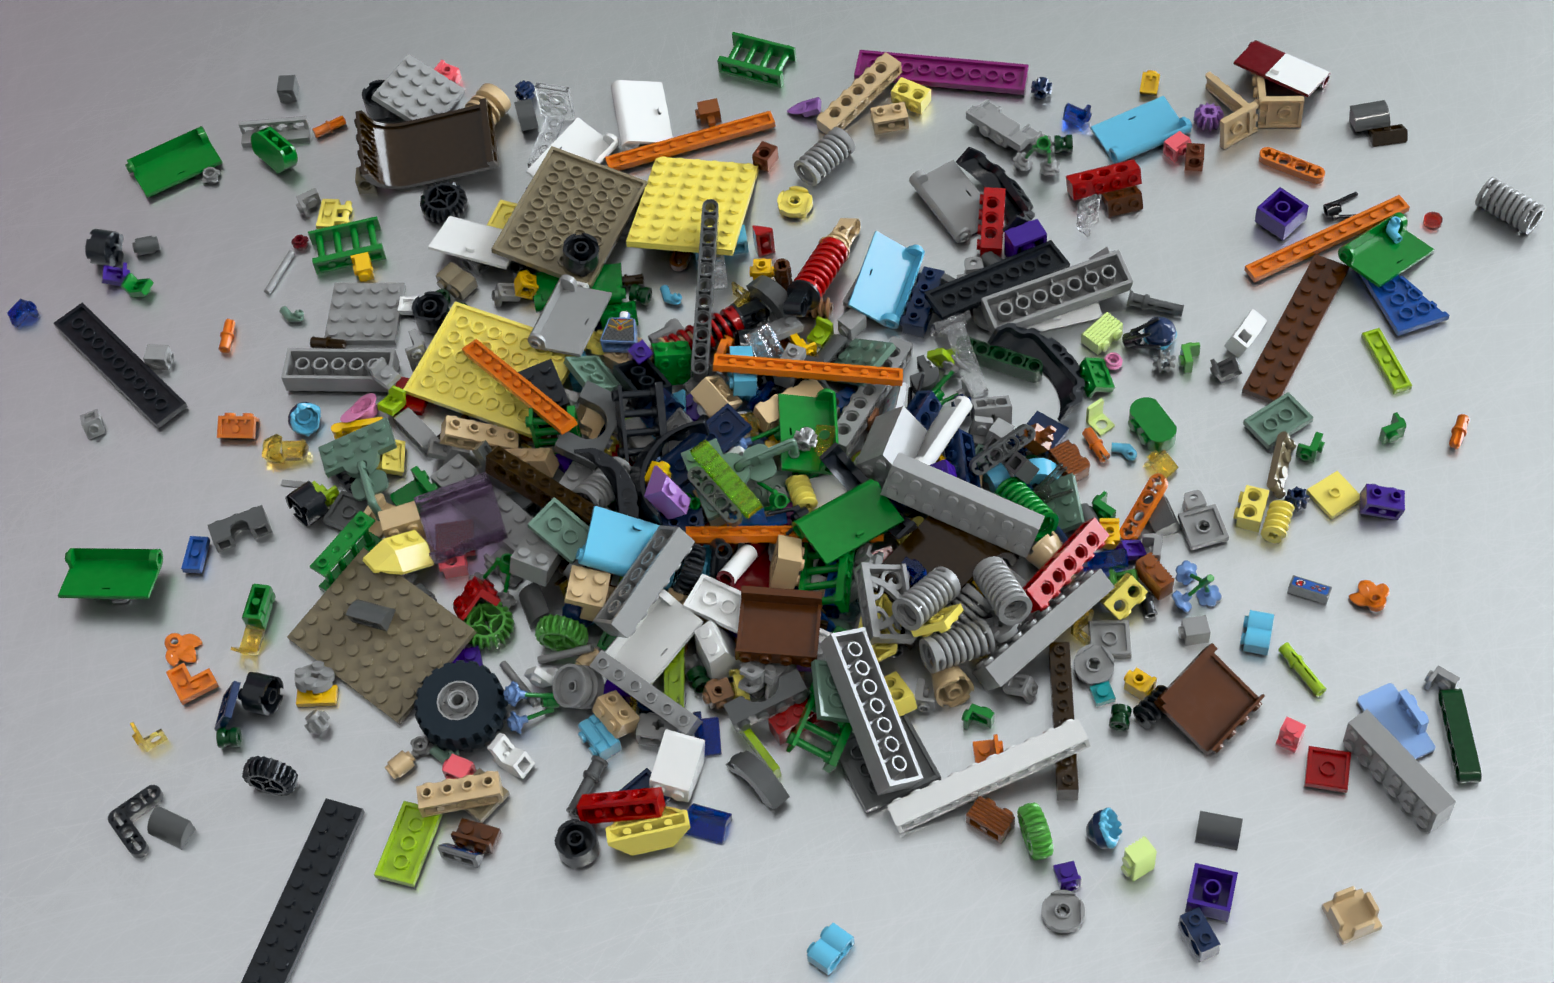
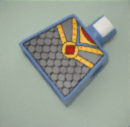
[600,311,638,353]

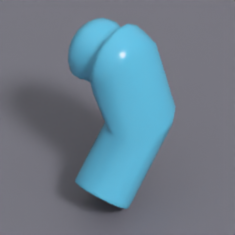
[1386,216,1402,244]
[1111,443,1137,461]

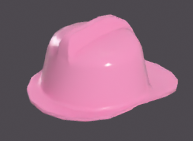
[340,393,378,423]

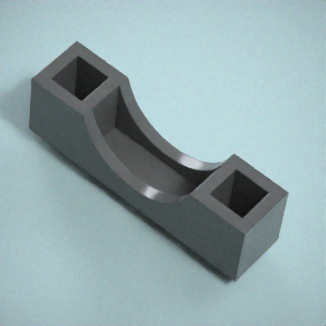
[723,669,810,733]

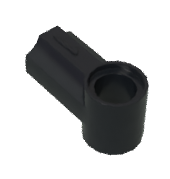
[709,538,732,580]

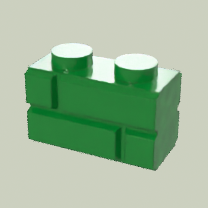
[242,584,276,630]

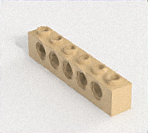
[816,52,902,134]

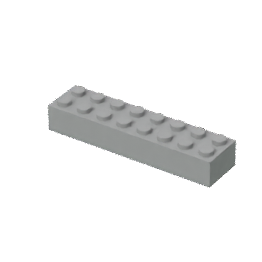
[980,250,1133,334]
[881,452,1045,558]
[430,453,533,554]
[509,461,598,587]
[972,569,1115,691]
[820,627,924,795]

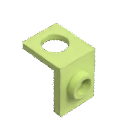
[1086,398,1115,436]

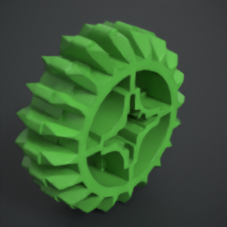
[463,600,515,651]
[535,614,589,652]
[1017,802,1054,860]

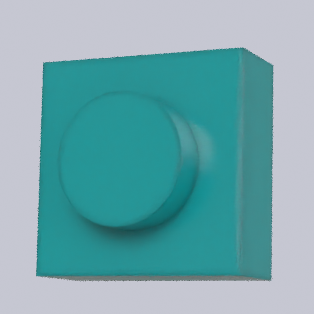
[1089,681,1116,707]

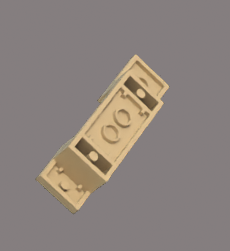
[564,565,722,628]

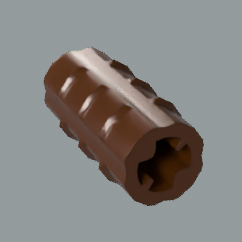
[774,258,793,292]

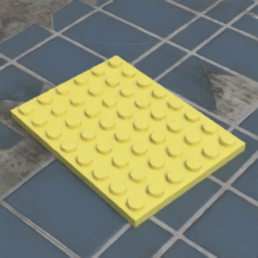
[626,156,759,256]
[403,301,572,438]

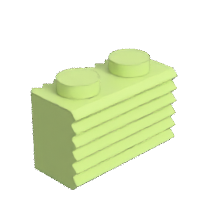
[1081,312,1123,355]
[1121,836,1157,881]

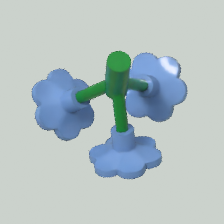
[1172,560,1222,612]

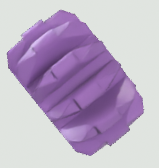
[1193,102,1224,132]

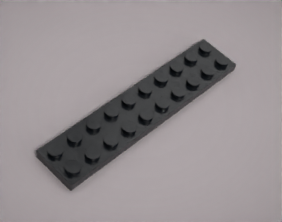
[53,302,188,429]
[241,798,364,983]

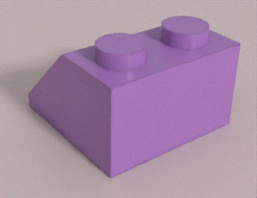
[644,465,691,520]

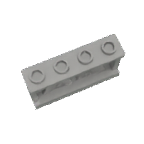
[854,562,918,645]

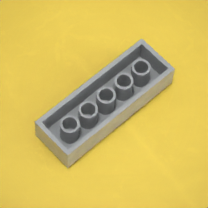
[281,348,399,392]
[593,525,695,638]
[1343,709,1456,833]

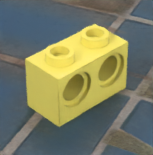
[891,77,931,114]
[1233,485,1270,533]
[1099,573,1148,620]
[884,671,917,717]

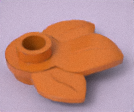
[1349,580,1389,612]
[164,633,202,667]

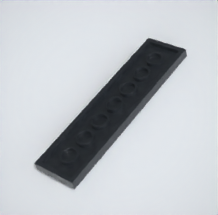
[924,240,1070,322]

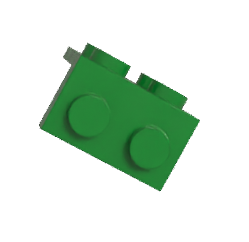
[651,341,692,385]
[390,466,441,515]

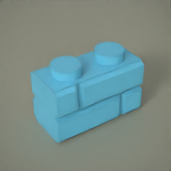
[578,714,622,760]

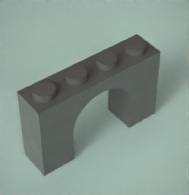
[553,380,629,471]

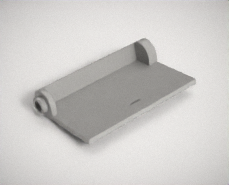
[909,160,993,243]
[528,274,612,357]

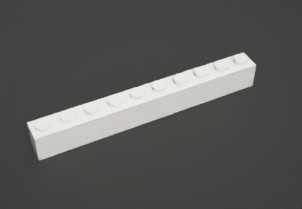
[887,718,1091,834]

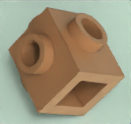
[702,677,735,709]

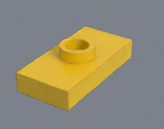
[296,685,338,707]

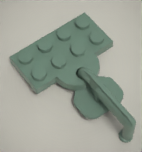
[318,417,397,521]
[681,438,800,521]

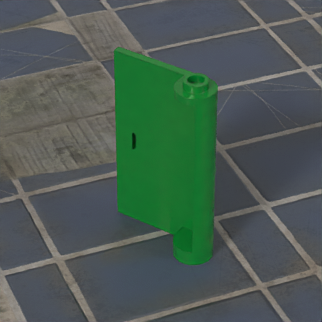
[125,126,223,198]
[1338,212,1435,287]
[534,263,626,313]
[778,388,839,475]
[792,479,904,566]
[58,548,163,599]

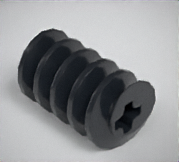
[1133,685,1167,729]

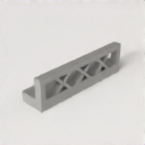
[239,116,311,148]

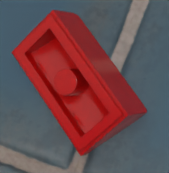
[752,225,775,257]

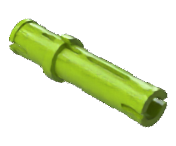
[1278,642,1327,697]

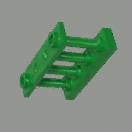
[717,32,796,88]
[308,216,386,274]
[525,405,583,455]
[309,511,383,593]
[799,542,855,613]
[786,682,852,773]

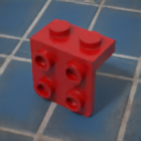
[453,576,501,621]

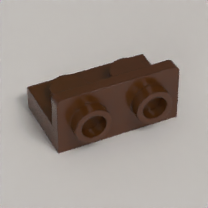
[1101,186,1143,217]
[451,818,501,854]

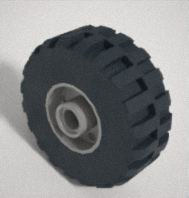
[414,660,508,753]

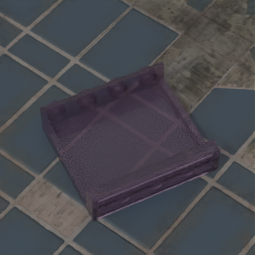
[414,472,508,564]

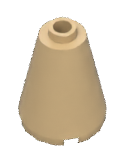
[1026,531,1079,585]
[929,660,974,707]

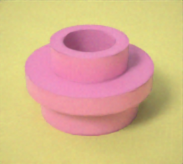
[1104,352,1123,370]

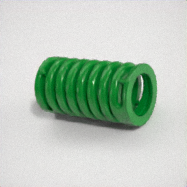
[994,477,1059,542]

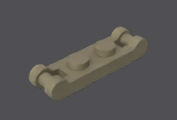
[1267,431,1296,499]

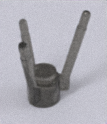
[1032,463,1073,503]

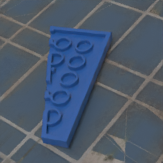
[1359,274,1450,336]

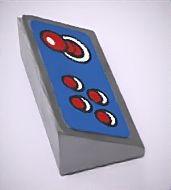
[1287,575,1332,605]
[437,843,484,868]

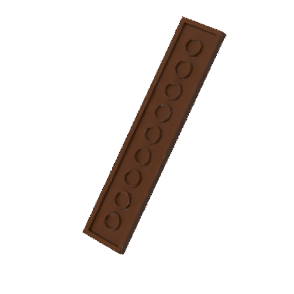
[1242,254,1350,403]

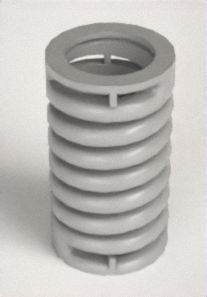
[794,127,855,187]
[1475,177,1545,235]
[572,456,632,508]
[973,556,1032,625]
[892,566,961,631]
[930,583,992,652]
[919,618,995,674]

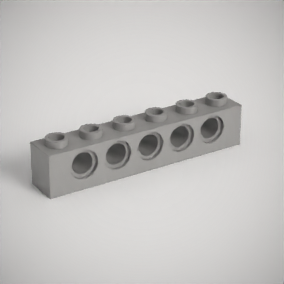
[590,650,703,736]

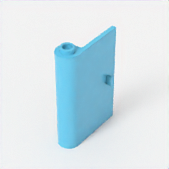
[1090,96,1192,164]
[848,231,925,329]
[576,506,675,590]

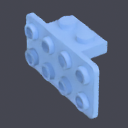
[1357,683,1435,759]

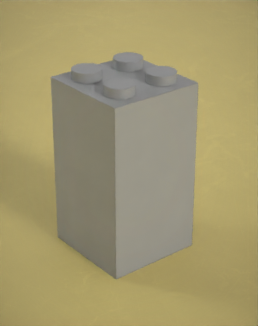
[855,406,927,489]

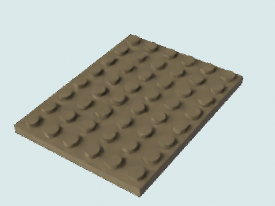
[491,146,648,289]
[287,548,477,725]

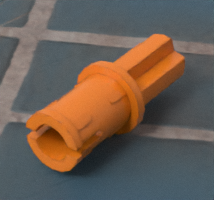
[312,116,346,138]
[219,319,235,353]
[1449,414,1470,449]
[1082,427,1110,462]

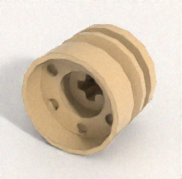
[465,83,511,127]

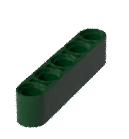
[956,336,1043,383]
[1438,688,1482,784]

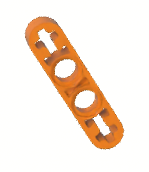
[1259,147,1325,184]
[1120,473,1168,540]

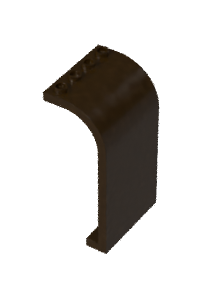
[354,98,499,189]
[856,516,1018,650]

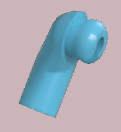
[660,285,682,305]

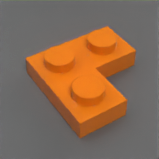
[166,663,219,705]

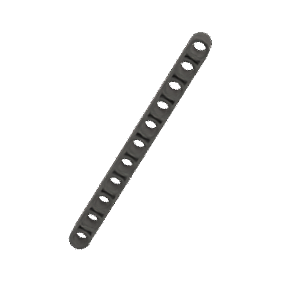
[691,199,719,383]

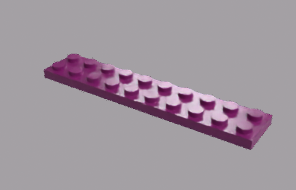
[854,50,1029,95]

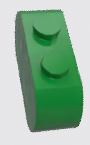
[251,127,298,173]
[1128,397,1177,453]

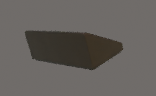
[1367,124,1408,147]

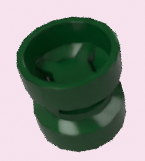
[1054,135,1073,153]
[629,284,652,305]
[686,665,711,694]
[1109,704,1132,731]
[216,727,242,748]

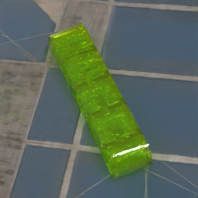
[690,439,763,519]

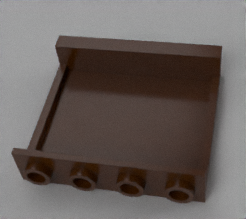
[735,586,823,667]
[1153,643,1265,756]

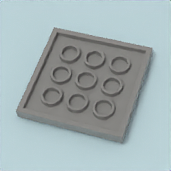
[372,54,466,121]
[324,283,406,345]

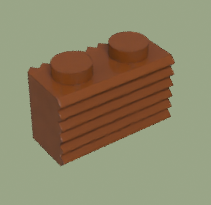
[1048,440,1090,482]
[1135,552,1175,600]
[966,796,1015,844]

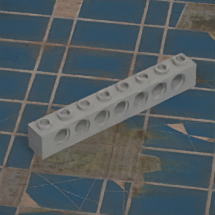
[837,336,913,456]

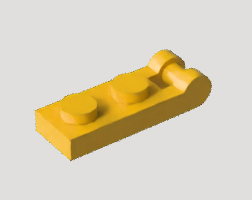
[331,417,383,440]

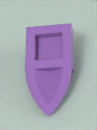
[787,97,822,117]

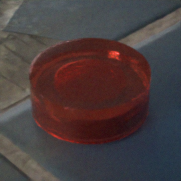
[1423,212,1443,230]

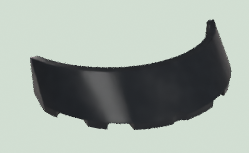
[956,147,1035,232]
[988,323,1085,422]
[629,420,710,526]
[819,442,918,539]
[574,448,639,568]

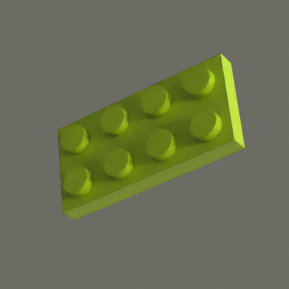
[374,801,443,887]

